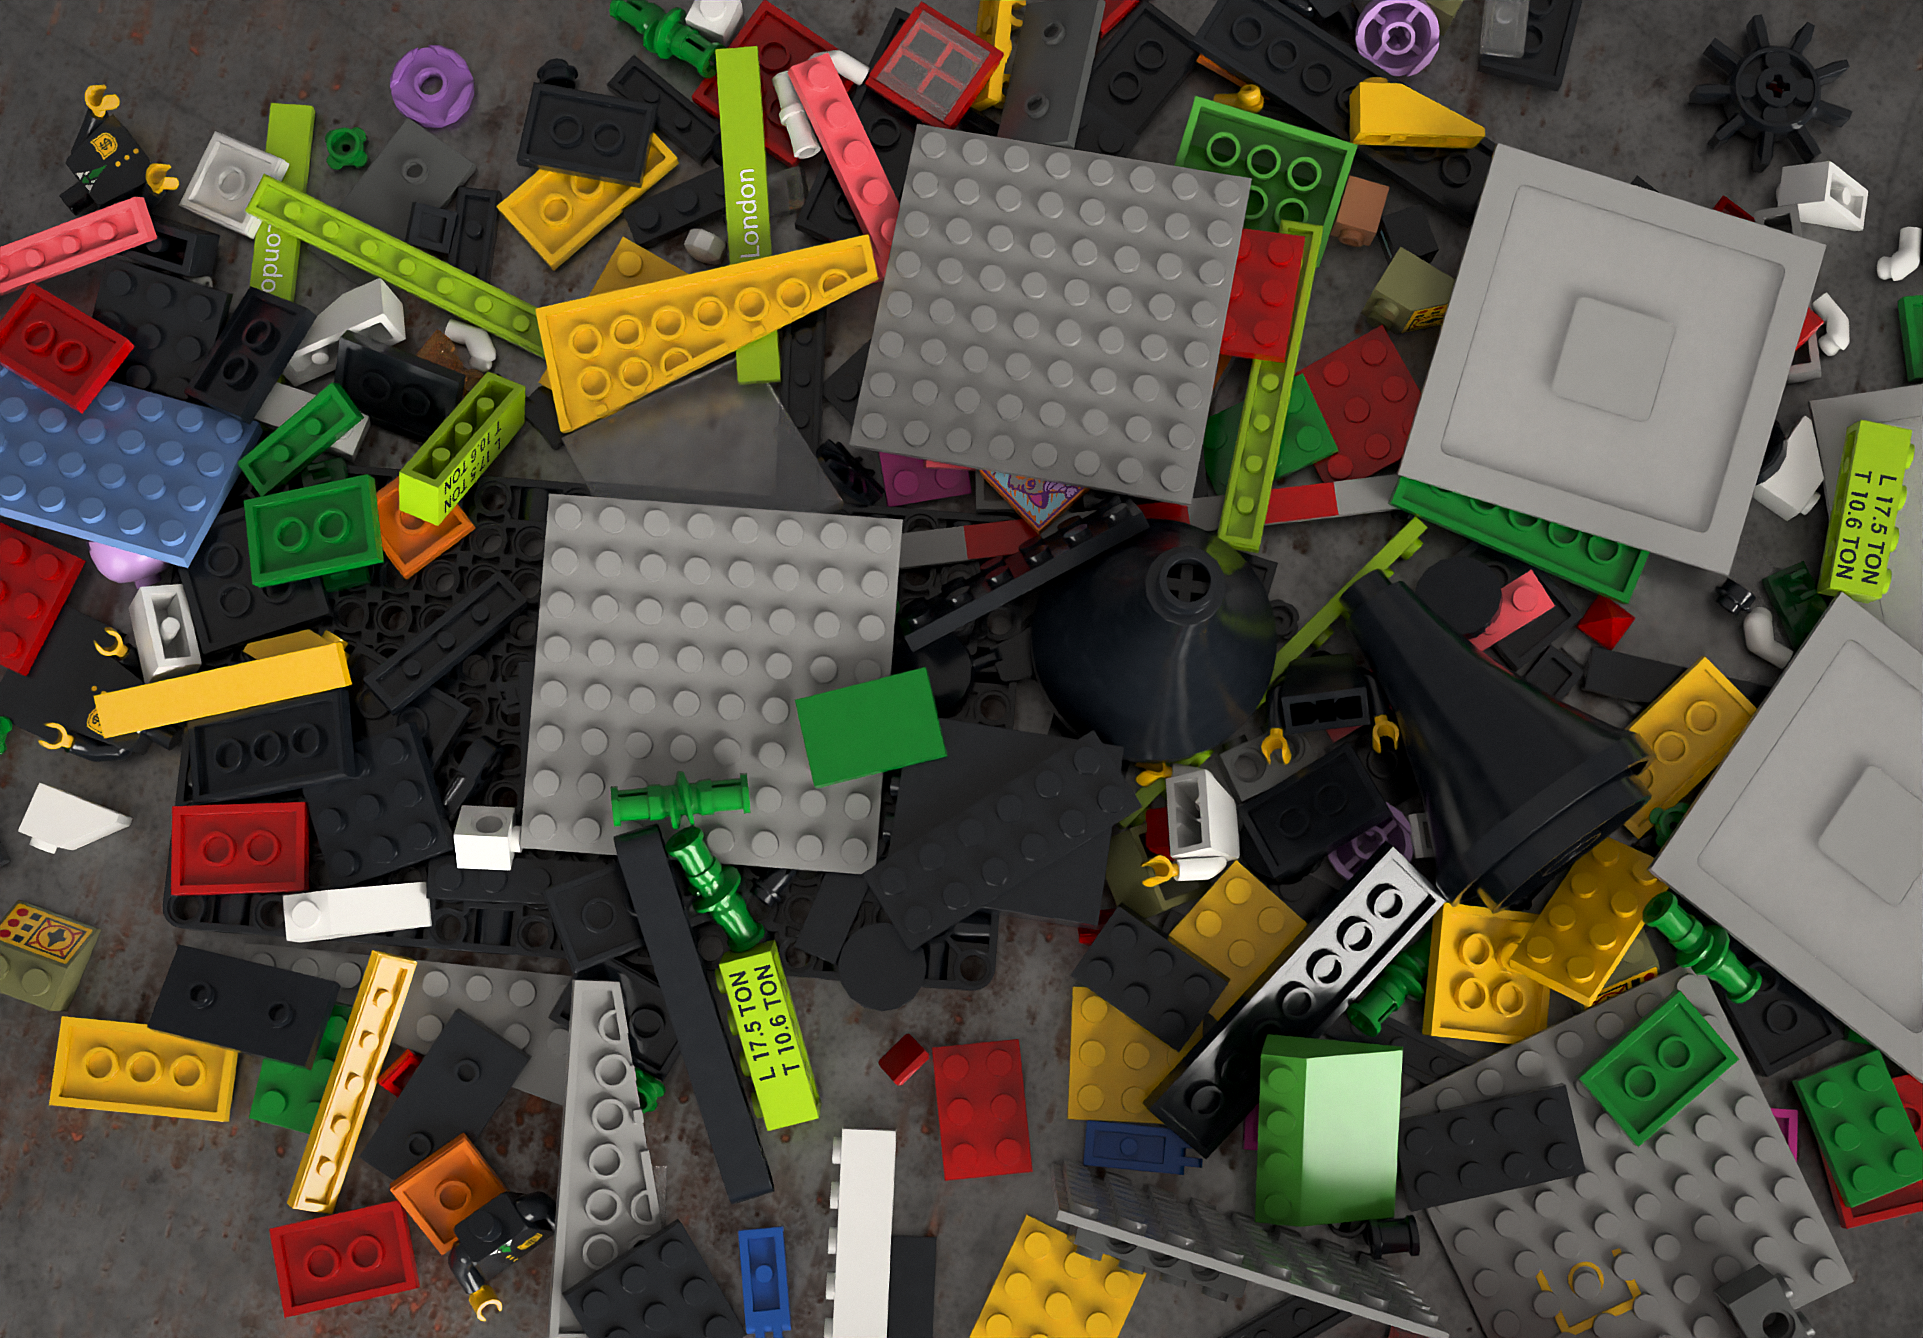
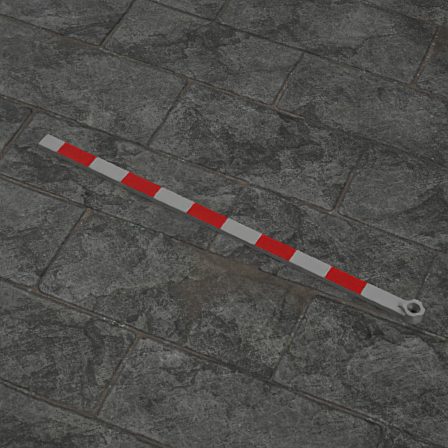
[899,474,1400,570]

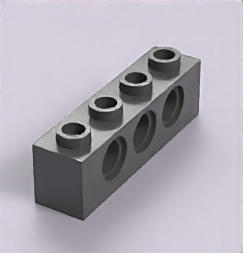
[1066,1225,1247,1302]
[1713,1264,1815,1338]

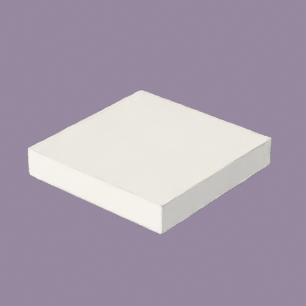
[179,131,290,239]

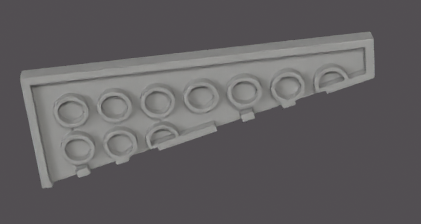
[243,942,572,1106]
[547,979,661,1338]

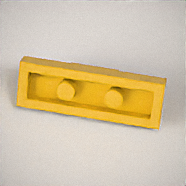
[970,0,1026,112]

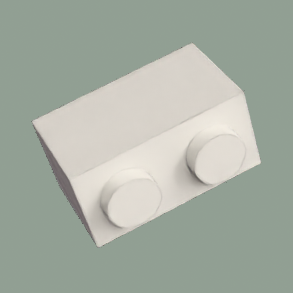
[129,584,202,684]

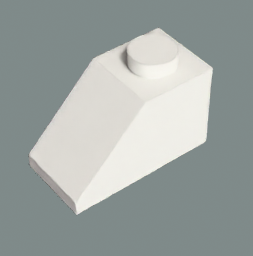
[1776,161,1868,231]
[1752,415,1824,521]
[18,783,133,854]

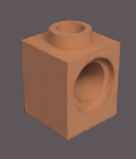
[1330,175,1390,247]

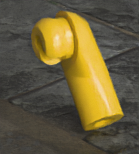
[1213,84,1264,114]

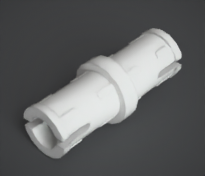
[772,71,820,159]

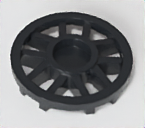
[816,439,885,506]

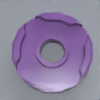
[390,45,474,128]

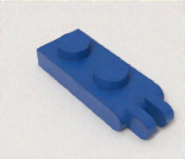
[1083,1120,1203,1175]
[738,1225,792,1338]

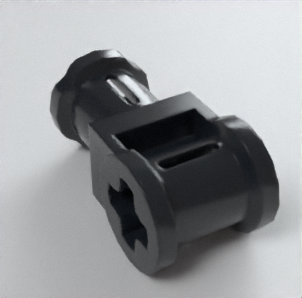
[1362,1215,1420,1260]

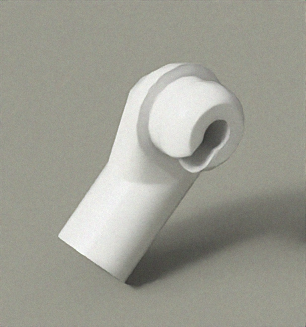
[808,50,870,86]
[1877,227,1922,281]
[1812,292,1850,356]
[445,319,496,372]
[1743,607,1793,669]

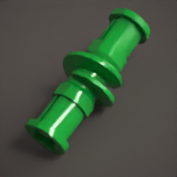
[609,0,726,79]
[610,771,751,830]
[665,826,765,953]
[1642,891,1762,1004]
[1346,920,1433,1037]

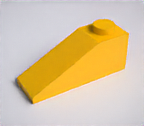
[1349,77,1485,149]

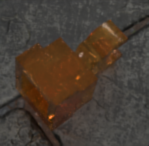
[415,329,484,398]

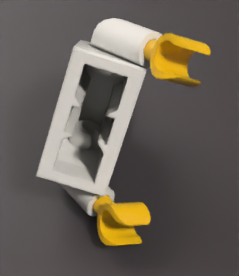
[1135,762,1240,887]

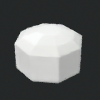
[684,228,727,265]

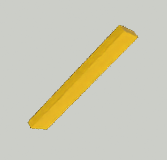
[93,641,352,738]
[287,950,417,1214]

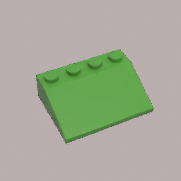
[1174,96,1358,268]
[1255,1034,1403,1227]

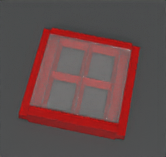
[865,1,1004,130]

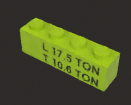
[399,371,526,526]
[1816,419,1915,603]
[715,940,822,1131]

